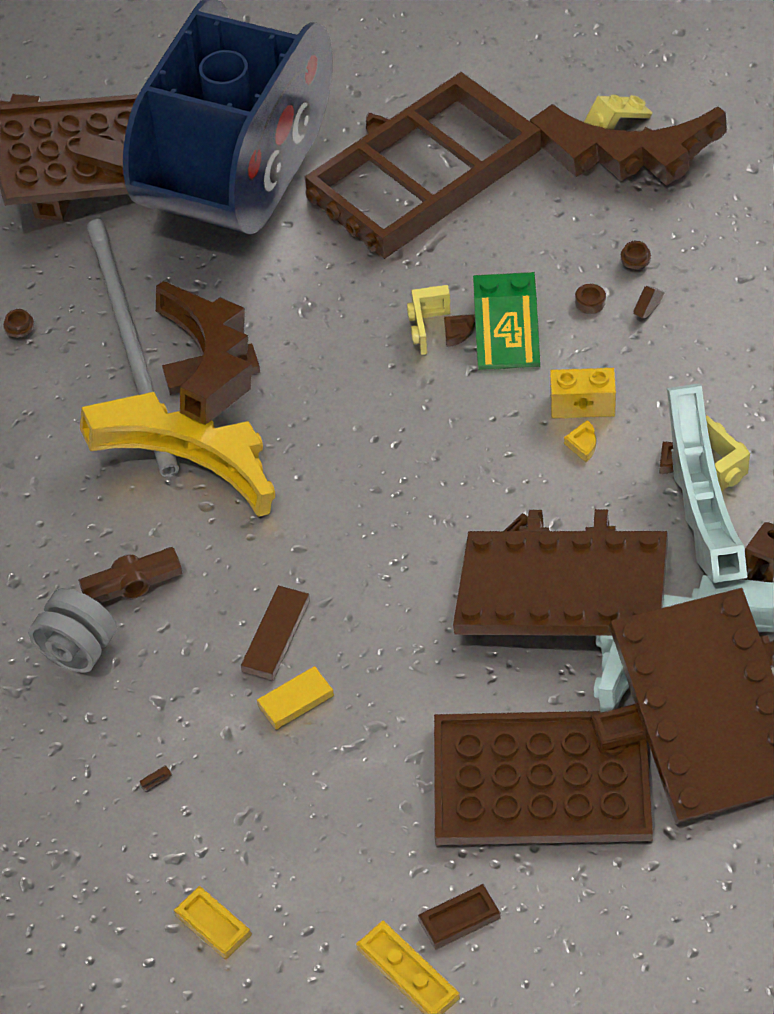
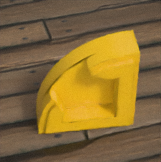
[564,420,596,462]

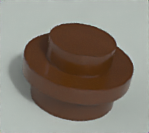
[620,241,651,269]
[3,309,34,338]

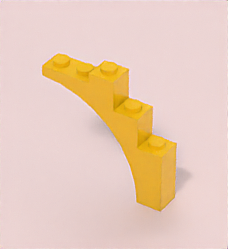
[80,392,275,517]

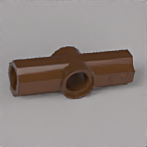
[78,547,183,603]

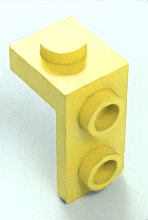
[584,95,652,130]
[407,285,451,355]
[706,415,750,491]

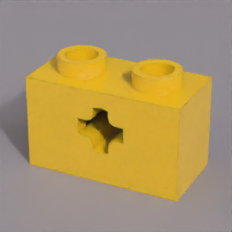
[550,368,616,419]

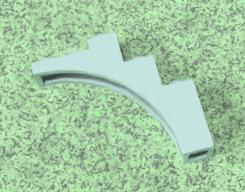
[667,384,747,583]
[594,575,774,713]

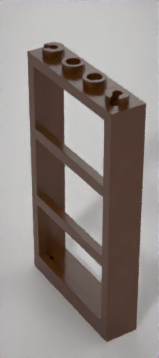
[305,72,541,259]

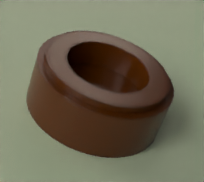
[575,284,606,314]

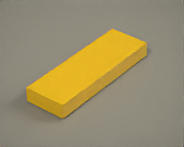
[356,920,460,1014]

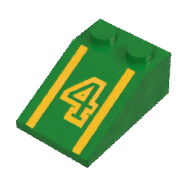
[473,272,540,370]

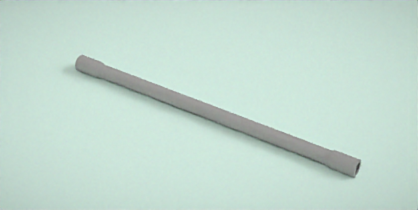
[87,219,179,477]

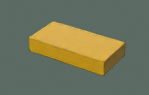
[257,666,334,730]
[174,886,252,960]

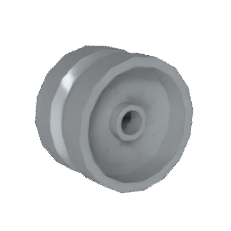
[28,588,117,673]

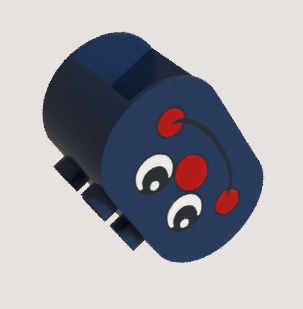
[123,0,333,234]

